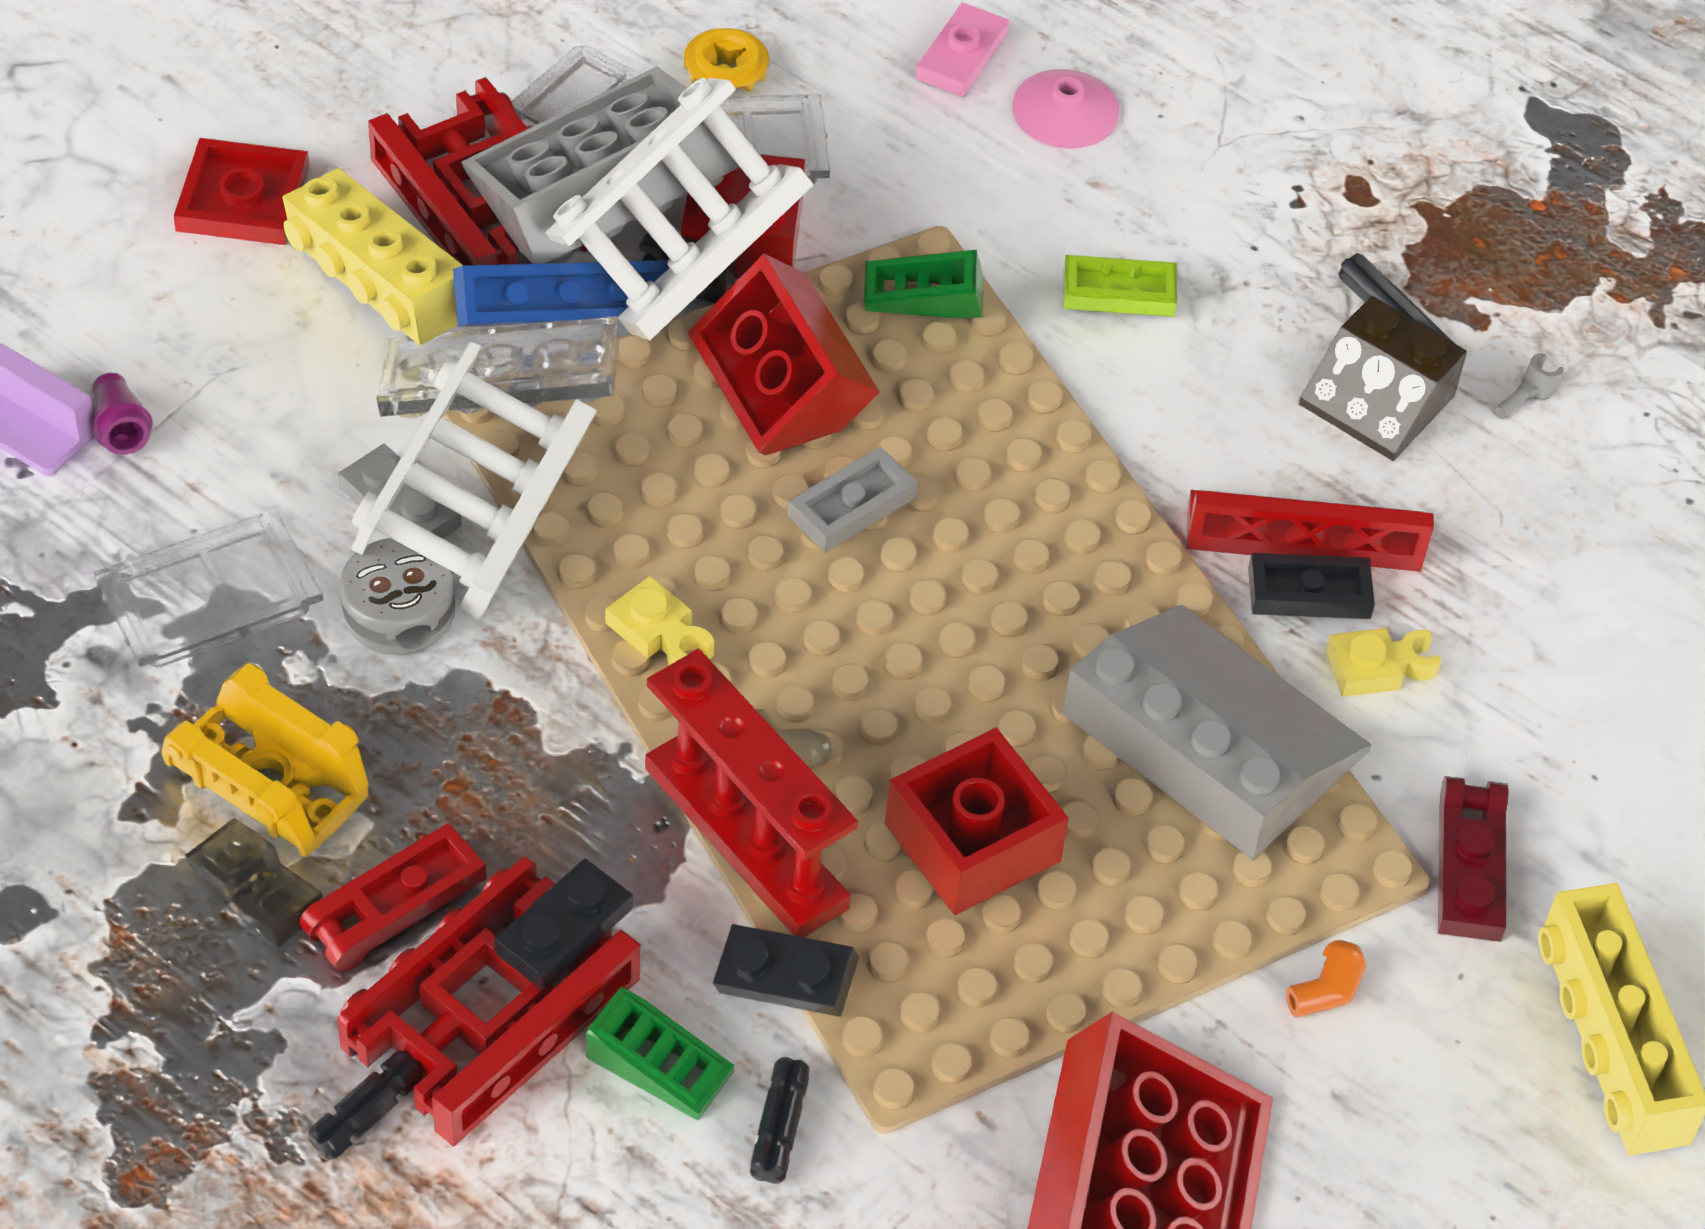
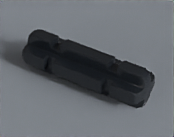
[308,1050,423,1160]
[750,1057,810,1184]

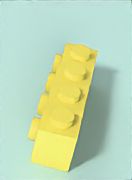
[283,167,463,346]
[1538,882,1705,1156]

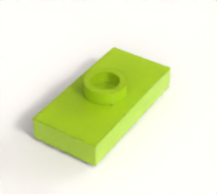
[1063,255,1177,317]

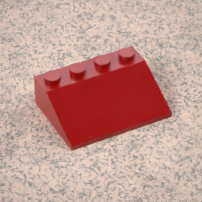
[1027,1011,1273,1229]

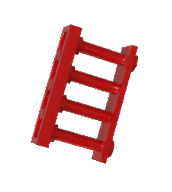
[645,648,858,937]

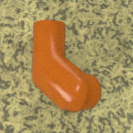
[1286,940,1366,1018]

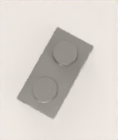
[338,443,462,539]
[787,446,918,553]

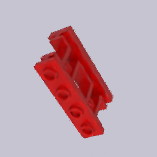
[368,77,588,266]
[337,856,641,1147]

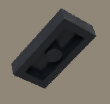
[1248,553,1375,619]
[494,858,633,991]
[713,924,859,1017]

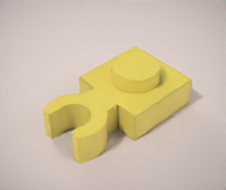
[605,576,714,665]
[1326,628,1441,697]

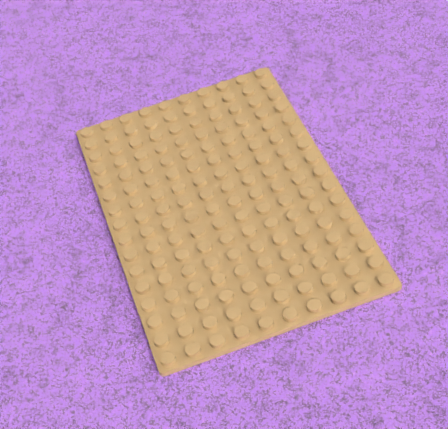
[444,226,1430,1134]

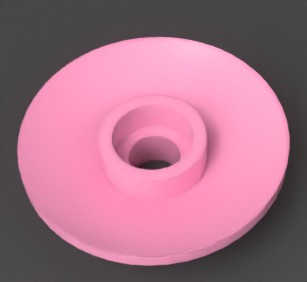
[1013,69,1119,148]

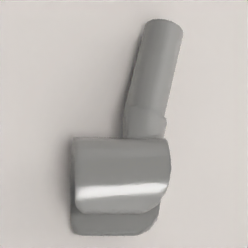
[1494,353,1564,419]

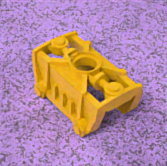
[162,663,368,858]

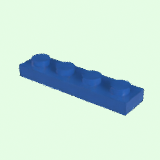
[453,260,676,327]

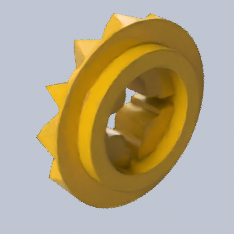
[684,28,769,96]

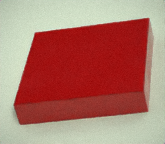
[173,138,310,245]

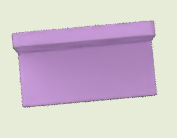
[0,343,95,476]

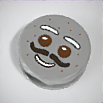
[340,538,455,654]

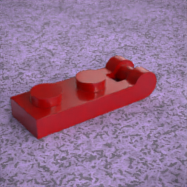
[299,822,487,973]

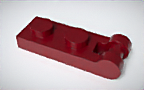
[1438,776,1509,942]

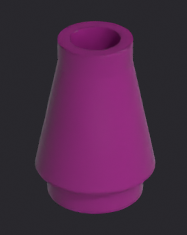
[92,373,153,455]

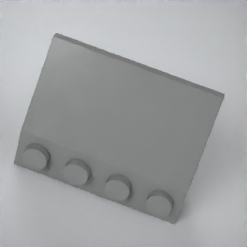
[462,67,738,264]
[1062,605,1372,860]

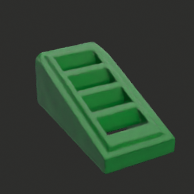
[864,249,984,319]
[586,987,734,1121]

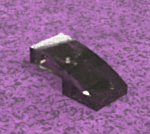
[185,818,323,948]

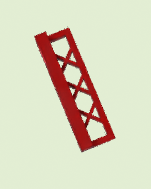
[1186,489,1434,572]

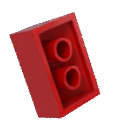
[688,254,880,455]

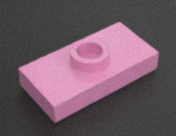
[916,2,1009,97]

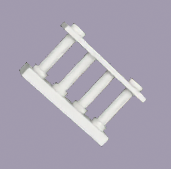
[545,78,814,341]
[351,340,597,620]

